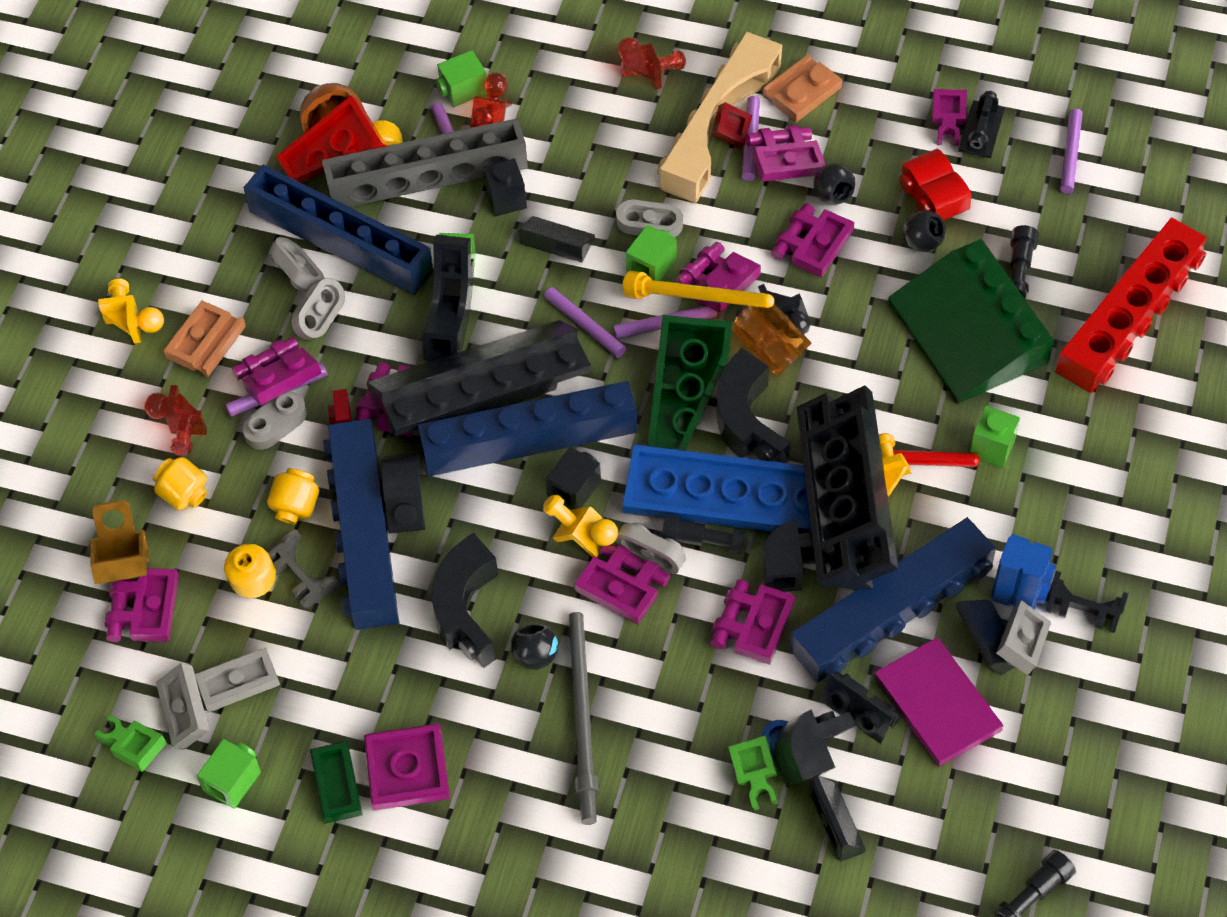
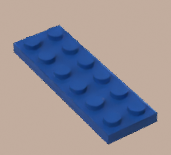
[622,445,811,534]

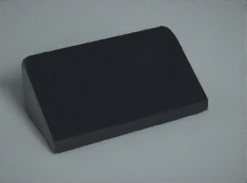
[519,216,595,263]
[956,599,1015,675]
[809,775,866,862]

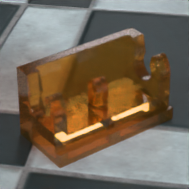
[732,292,812,377]

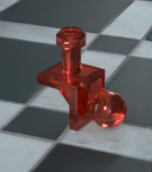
[617,37,686,90]
[470,73,513,128]
[144,385,207,456]

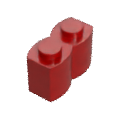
[899,148,972,221]

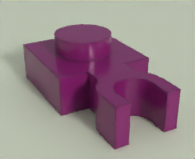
[932,89,967,146]

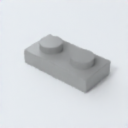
[996,600,1051,675]
[195,647,280,713]
[156,663,209,750]

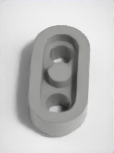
[616,199,683,237]
[269,237,324,292]
[291,278,345,340]
[242,391,307,450]
[615,523,686,574]

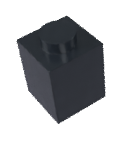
[483,158,527,217]
[546,447,601,510]

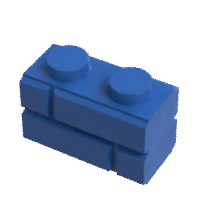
[991,534,1057,610]

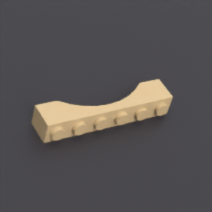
[657,32,782,204]

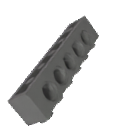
[322,118,528,207]

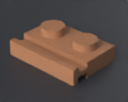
[763,54,843,122]
[164,300,246,377]

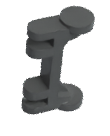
[268,531,340,608]

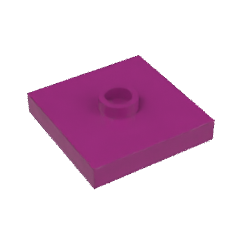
[364,723,450,811]

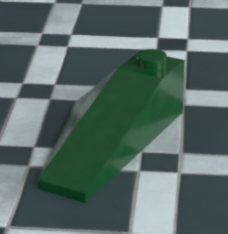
[648,315,733,451]

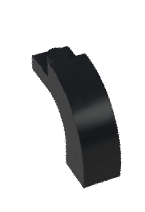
[423,234,474,361]
[716,348,790,463]
[432,533,498,668]

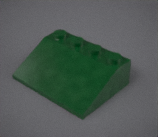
[888,239,1054,404]

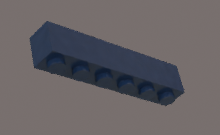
[243,164,434,296]
[418,381,637,477]
[323,419,400,630]
[790,517,996,683]

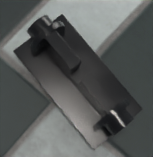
[958,91,1005,159]
[819,672,901,744]

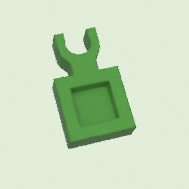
[94,715,167,772]
[728,736,779,810]

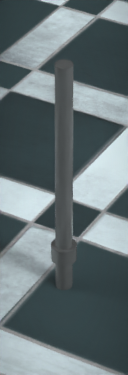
[569,612,599,825]

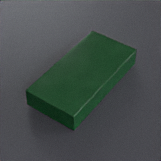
[310,741,363,824]

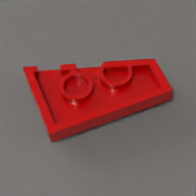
[276,95,387,183]

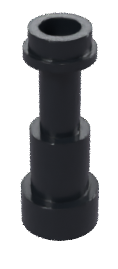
[1010,225,1039,299]
[661,513,745,554]
[995,849,1076,917]

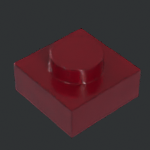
[711,102,753,148]
[327,389,352,425]

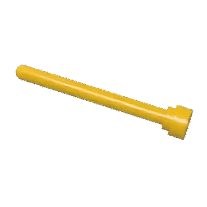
[623,271,774,308]

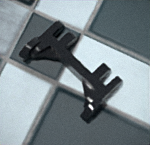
[1045,570,1129,633]

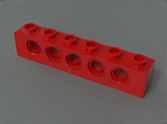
[1055,217,1207,394]

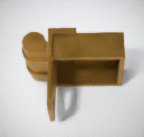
[89,500,149,584]

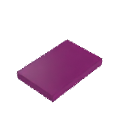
[874,637,1004,767]

